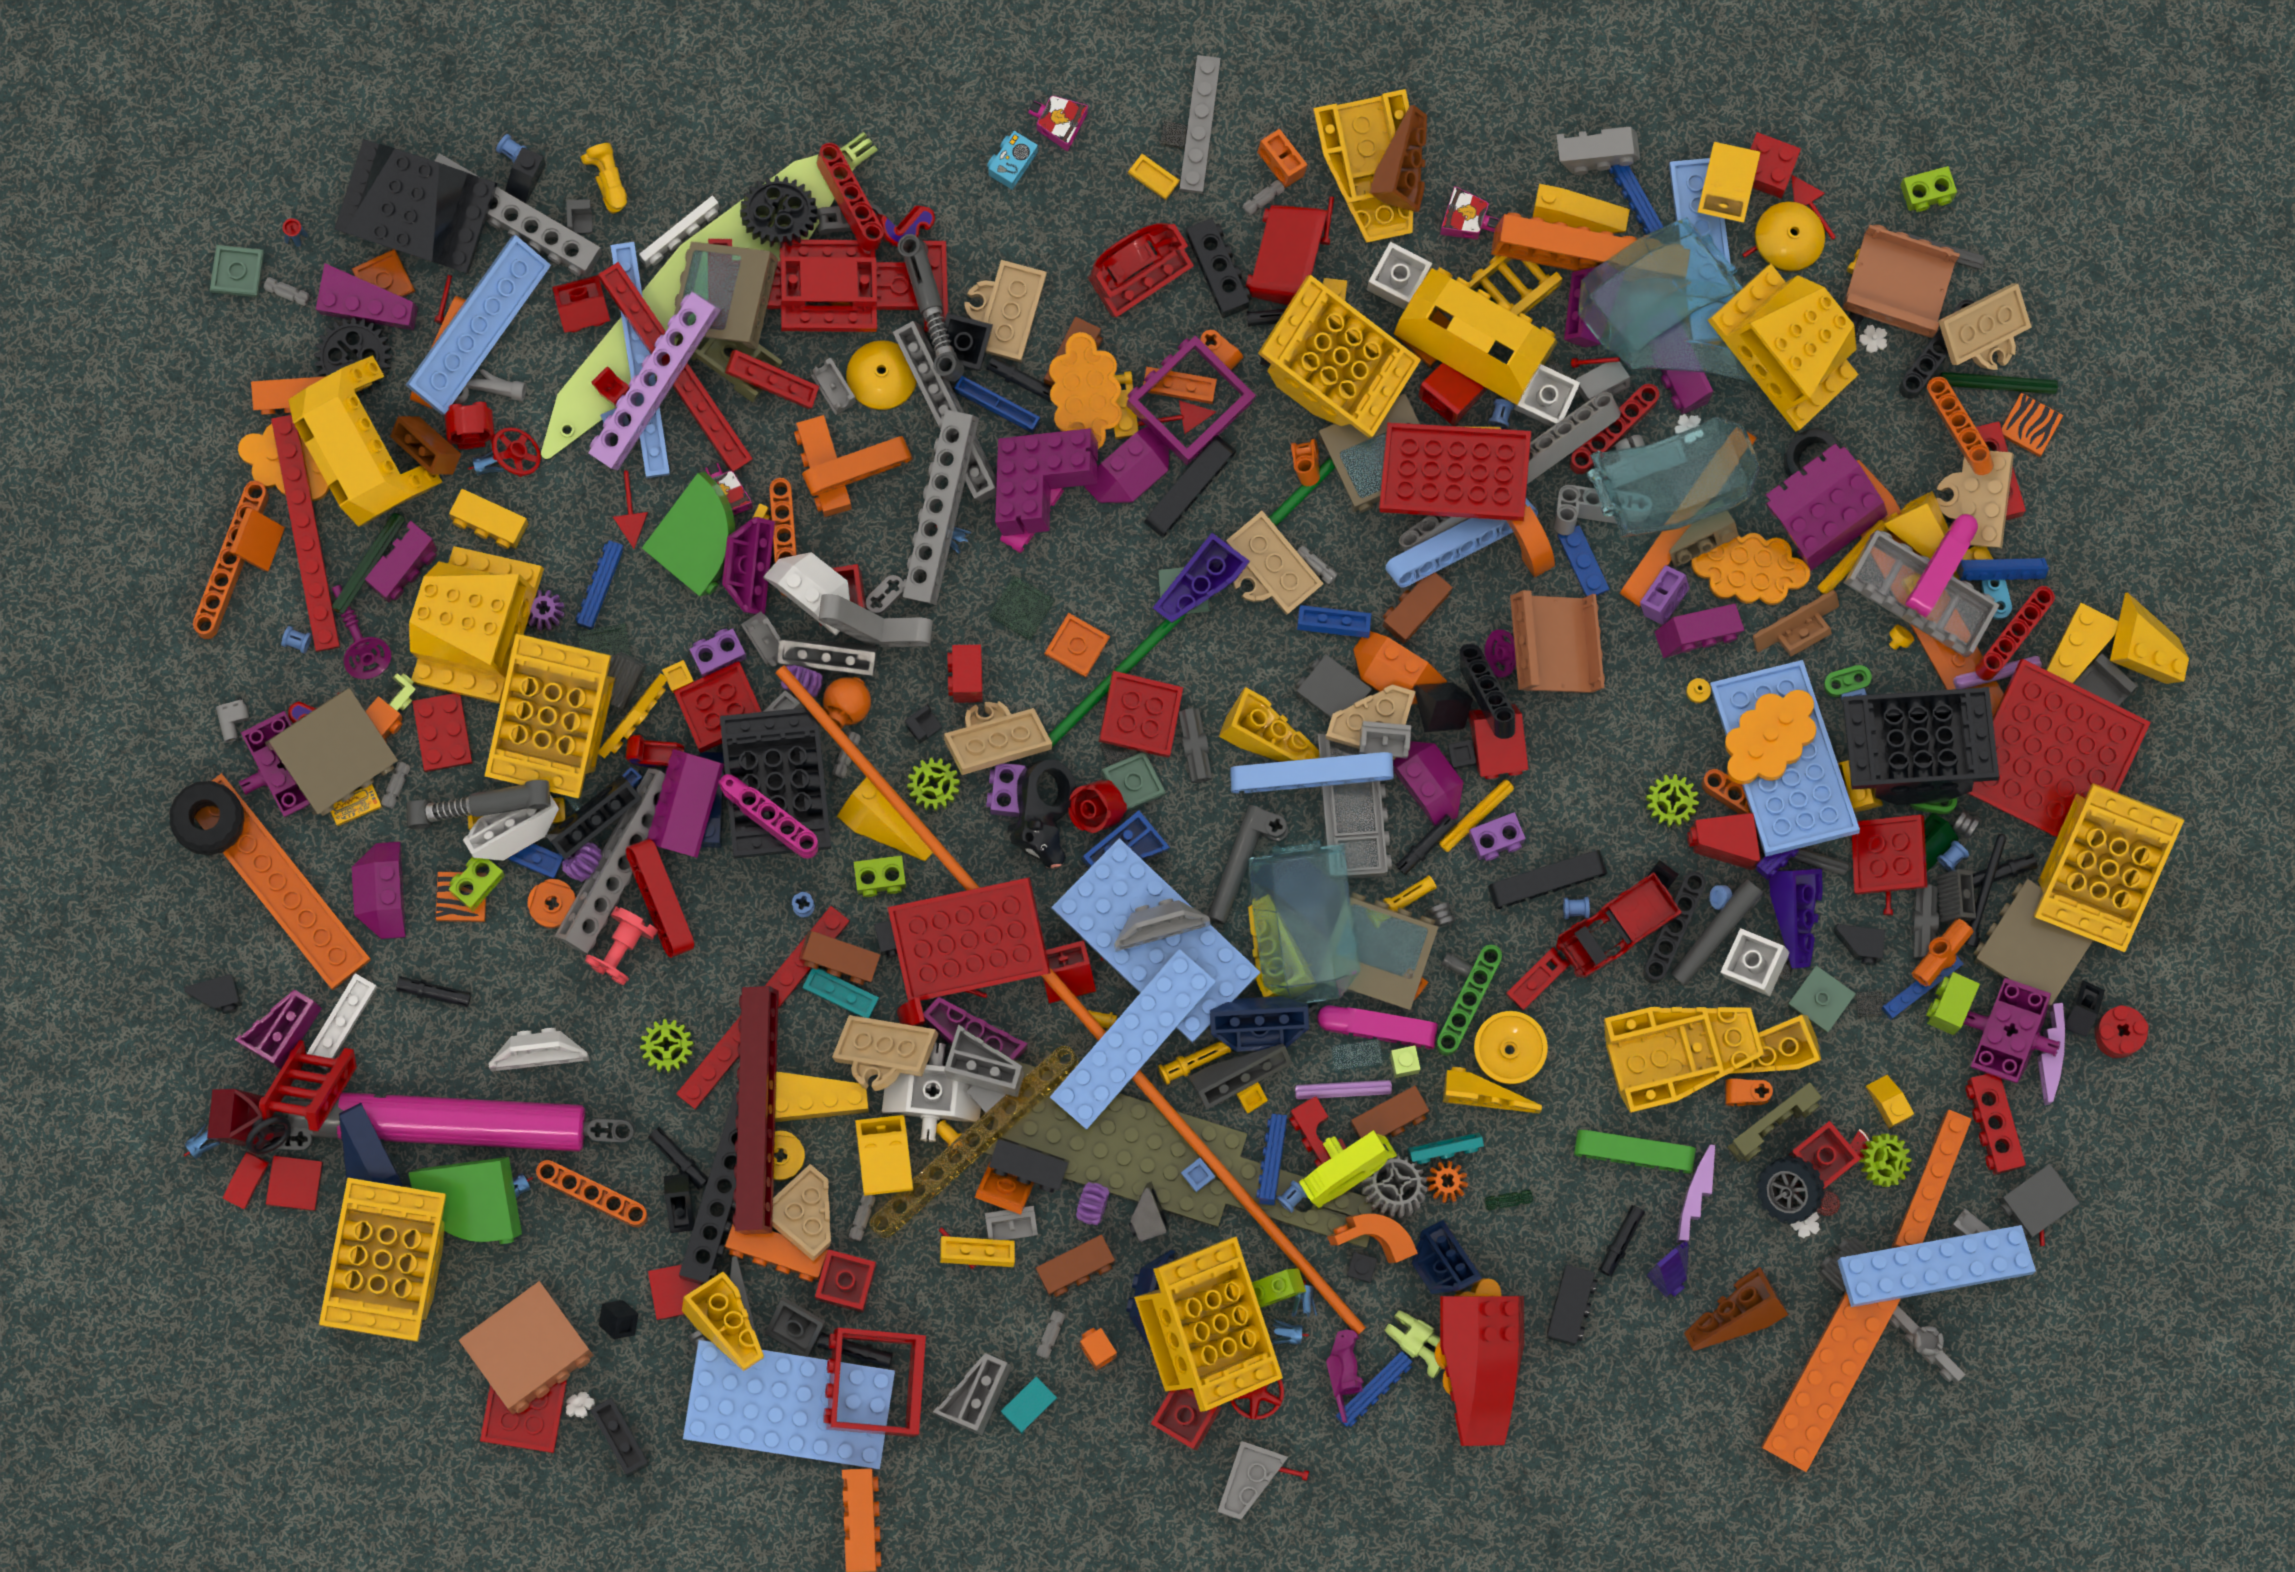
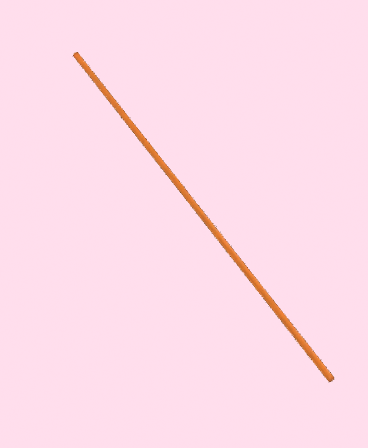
[776,665,1366,1335]

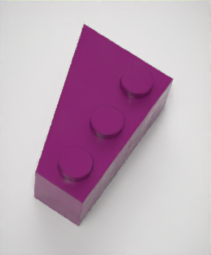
[1564,265,1625,348]
[365,521,437,603]
[1655,604,1744,659]
[234,989,322,1070]

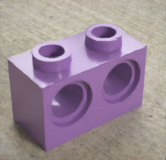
[1640,565,1690,625]
[689,628,747,678]
[986,763,1025,817]
[1468,812,1526,861]

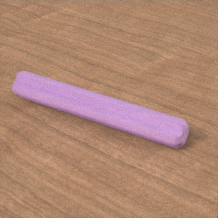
[1953,656,2042,689]
[1295,1080,1392,1099]

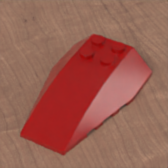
[1440,1296,1524,1446]

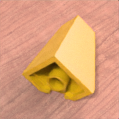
[1884,491,1949,559]

